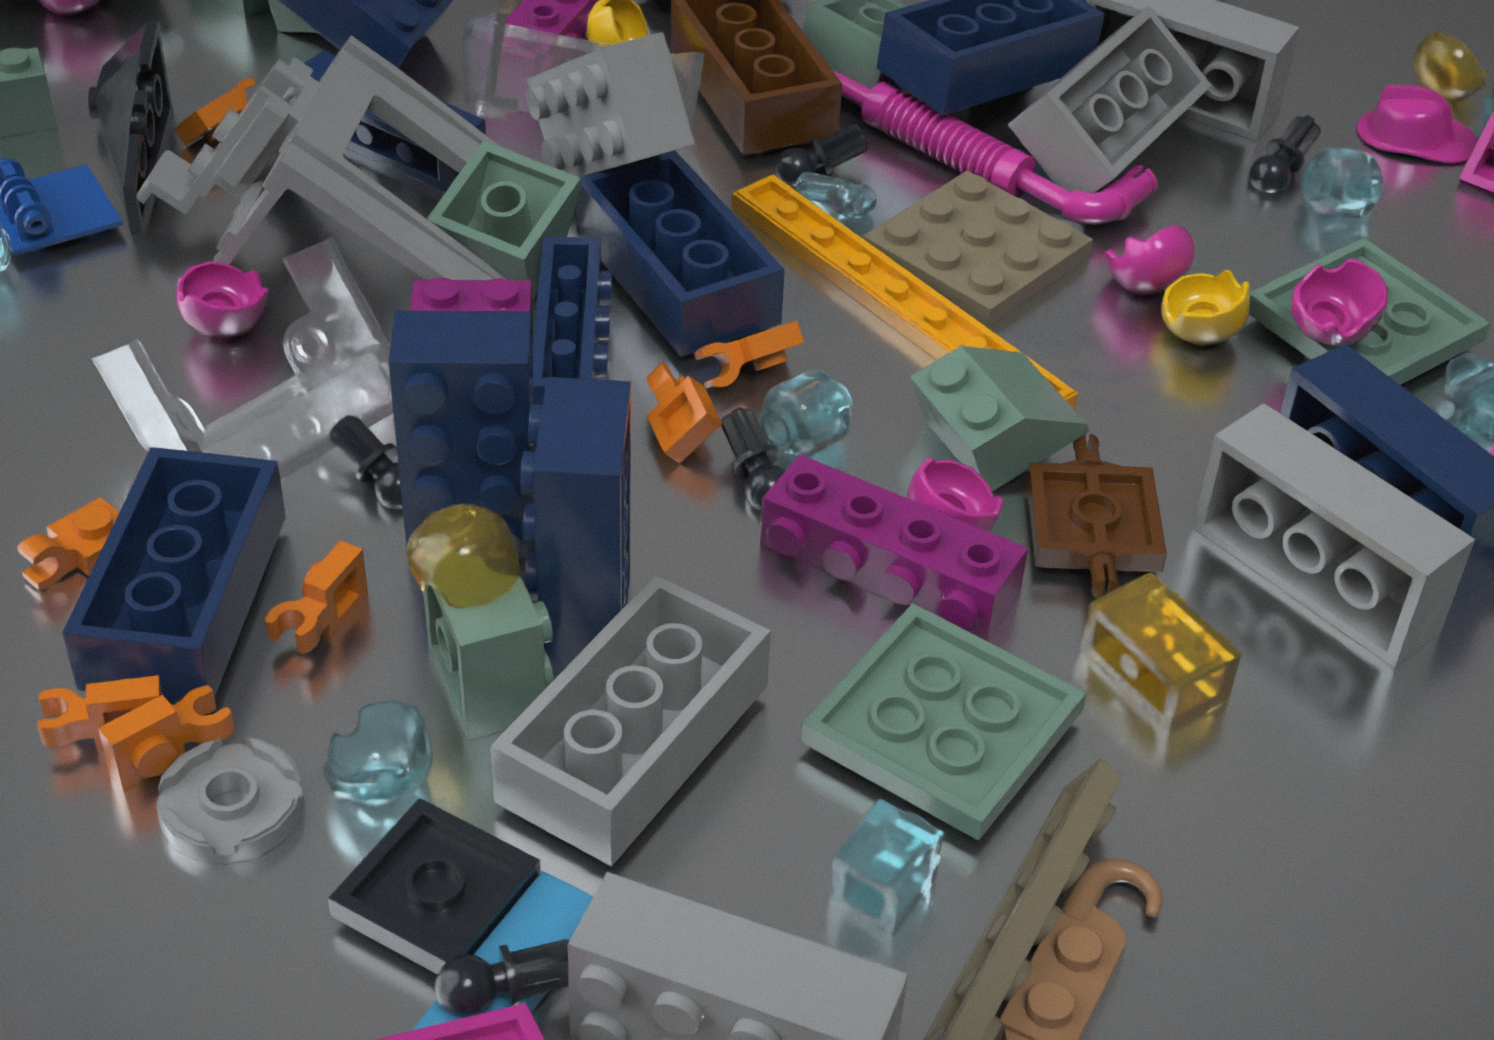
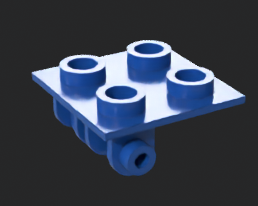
[0,158,123,256]

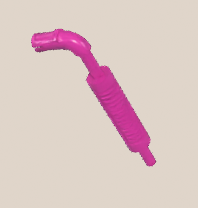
[833,71,1157,225]

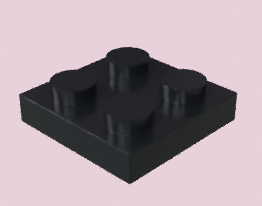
[328,798,541,974]

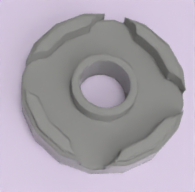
[156,737,304,864]

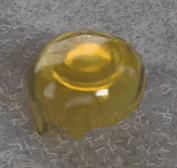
[1413,30,1487,103]
[406,503,521,608]

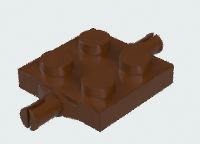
[1026,434,1167,600]

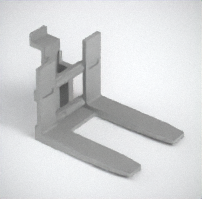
[136,36,504,280]

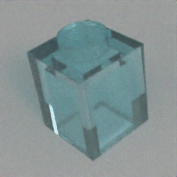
[829,799,944,936]

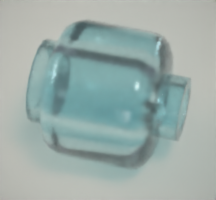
[1300,148,1384,219]
[760,369,852,457]

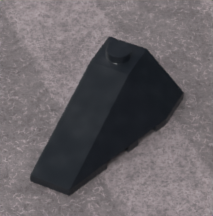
[88,21,173,233]

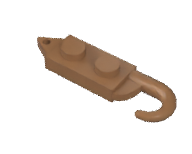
[995,859,1163,1040]

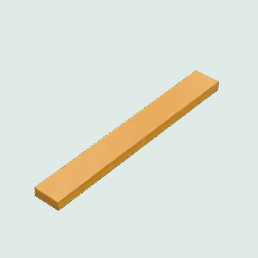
[732,174,1079,409]

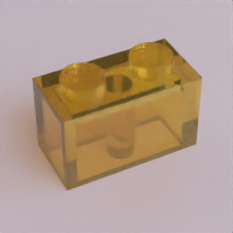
[1081,572,1242,732]

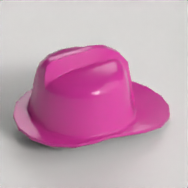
[1356,85,1478,164]

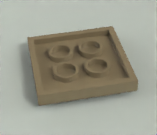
[863,171,1093,327]

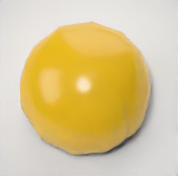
[586,0,647,52]
[1161,270,1250,347]

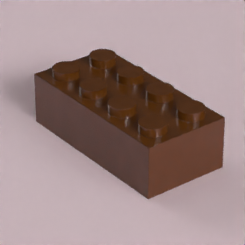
[671,0,842,155]

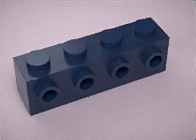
[532,236,612,405]

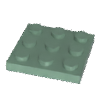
[1249,237,1490,385]
[800,603,1087,841]

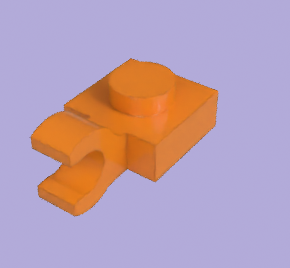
[173,78,256,146]
[694,321,804,390]
[646,361,723,463]
[17,497,119,590]
[265,540,368,654]
[38,675,163,752]
[98,685,235,792]

